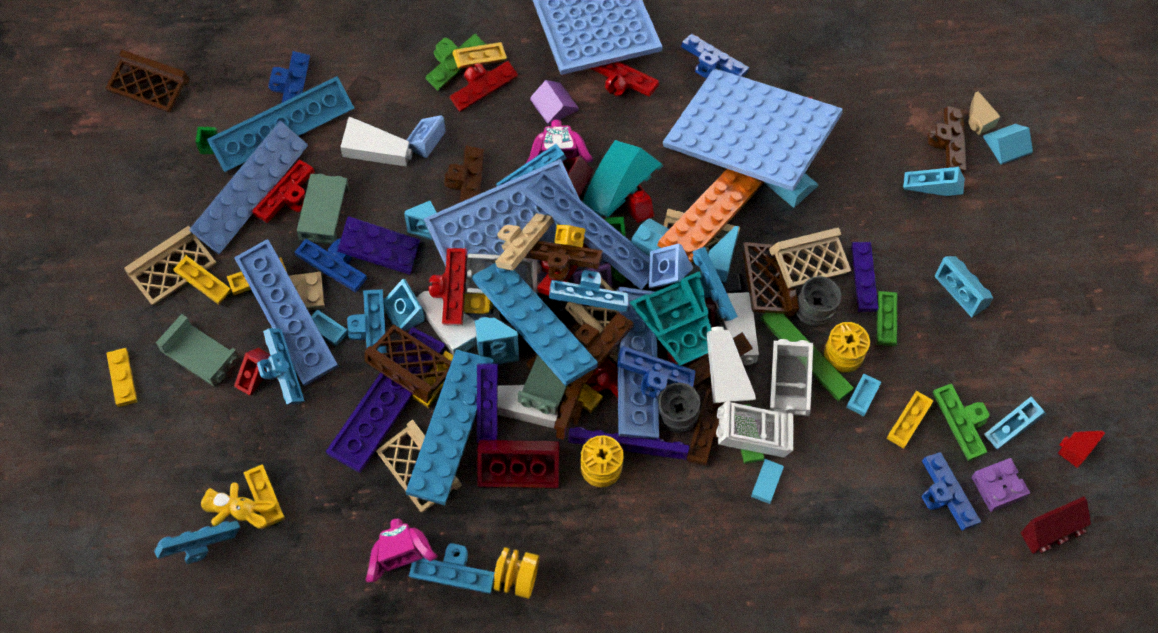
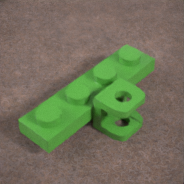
[425,34,486,91]
[933,383,989,462]

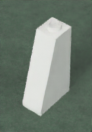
[341,117,412,167]
[417,291,477,355]
[712,292,759,365]
[707,327,756,404]
[498,385,557,429]

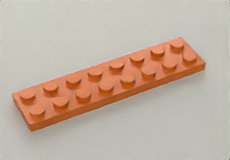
[657,169,765,262]

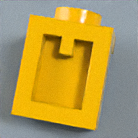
[554,225,585,247]
[464,293,493,315]

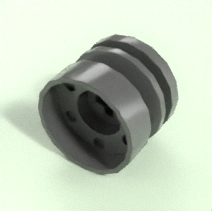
[796,276,842,327]
[658,383,700,433]

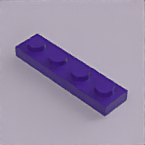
[851,242,878,312]
[477,363,498,443]

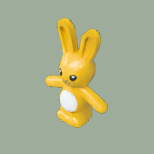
[201,482,276,528]

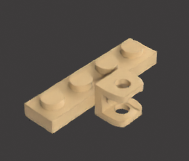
[495,213,554,271]

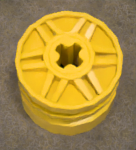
[824,322,870,373]
[580,435,624,487]
[494,547,540,599]

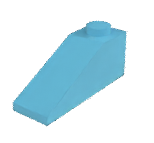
[903,167,965,196]
[708,226,739,282]
[984,397,1046,450]

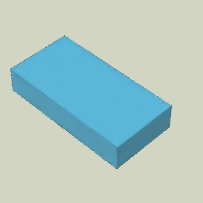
[311,310,348,347]
[846,374,881,416]
[751,459,784,504]

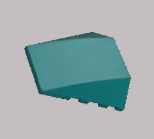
[582,140,663,218]
[629,271,712,366]

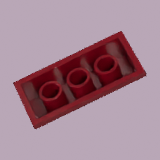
[478,440,559,488]

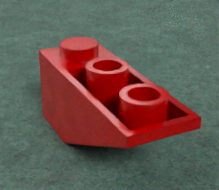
[624,185,654,223]

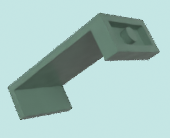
[297,174,349,244]
[156,314,239,387]
[518,355,568,415]

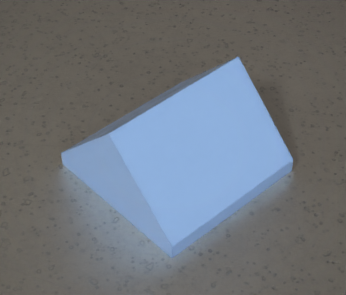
[406,115,445,158]
[649,244,693,288]

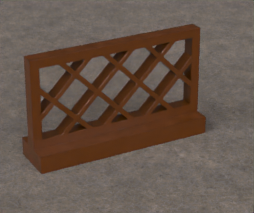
[105,50,190,113]
[742,242,799,318]
[364,324,451,403]

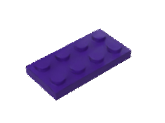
[337,216,420,275]

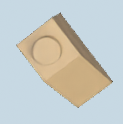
[968,91,1000,135]

